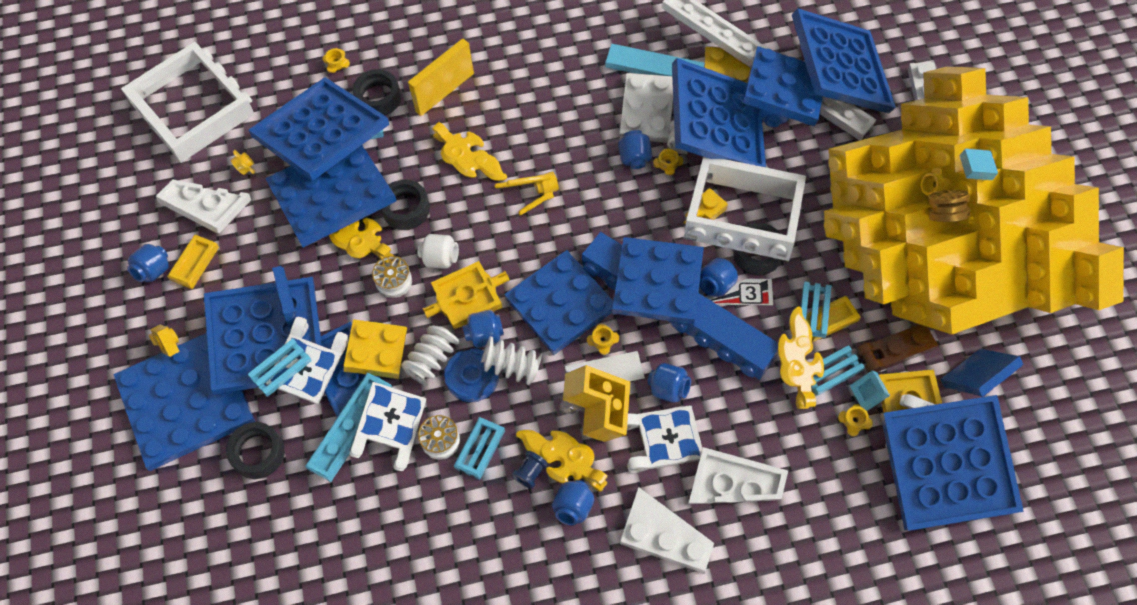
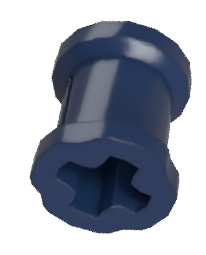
[511,451,548,489]

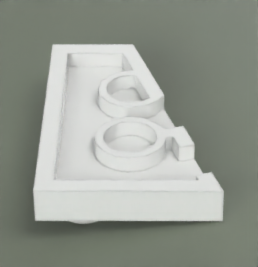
[156,180,251,234]
[688,447,788,505]
[620,488,714,574]

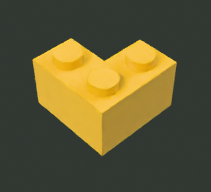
[563,365,630,442]

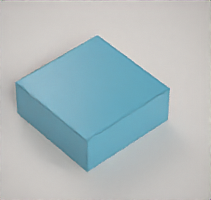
[960,149,998,180]
[850,370,890,411]

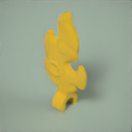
[432,122,507,181]
[329,218,394,263]
[778,307,824,409]
[516,430,607,492]

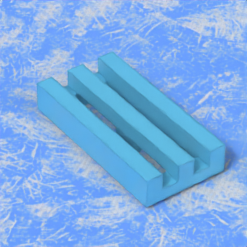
[801,281,832,338]
[248,338,312,397]
[811,345,865,396]
[454,417,505,480]

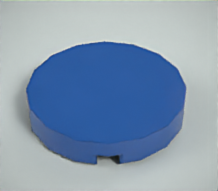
[444,348,499,402]

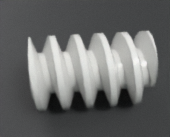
[401,326,460,386]
[481,336,542,385]

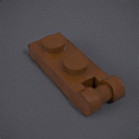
[856,324,939,373]

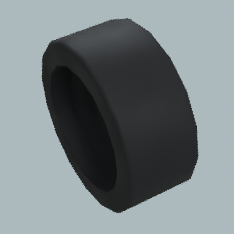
[353,69,401,116]
[381,179,430,230]
[733,223,782,275]
[226,422,285,479]

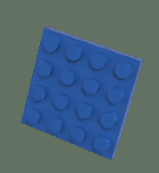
[792,8,896,114]
[672,58,766,168]
[249,77,389,181]
[265,145,397,247]
[204,277,322,395]
[113,333,256,471]
[880,395,1024,531]

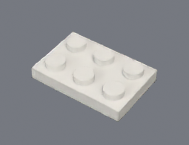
[620,73,673,143]

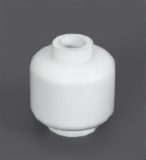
[418,234,459,269]

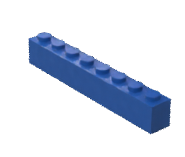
[582,232,778,380]

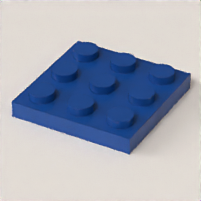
[742,46,823,127]
[612,237,704,324]
[504,250,614,355]

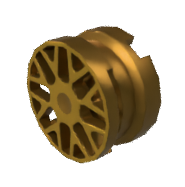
[928,189,970,222]

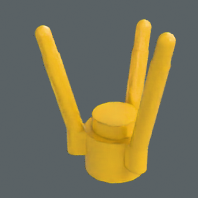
[494,171,559,215]

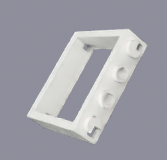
[121,42,254,163]
[683,157,806,261]

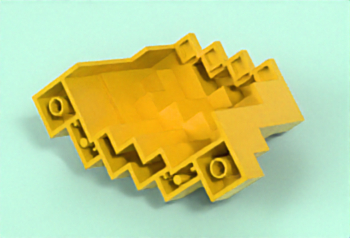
[824,67,1124,335]

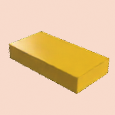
[167,234,219,289]
[806,296,861,343]

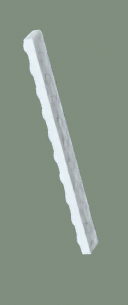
[661,0,876,141]

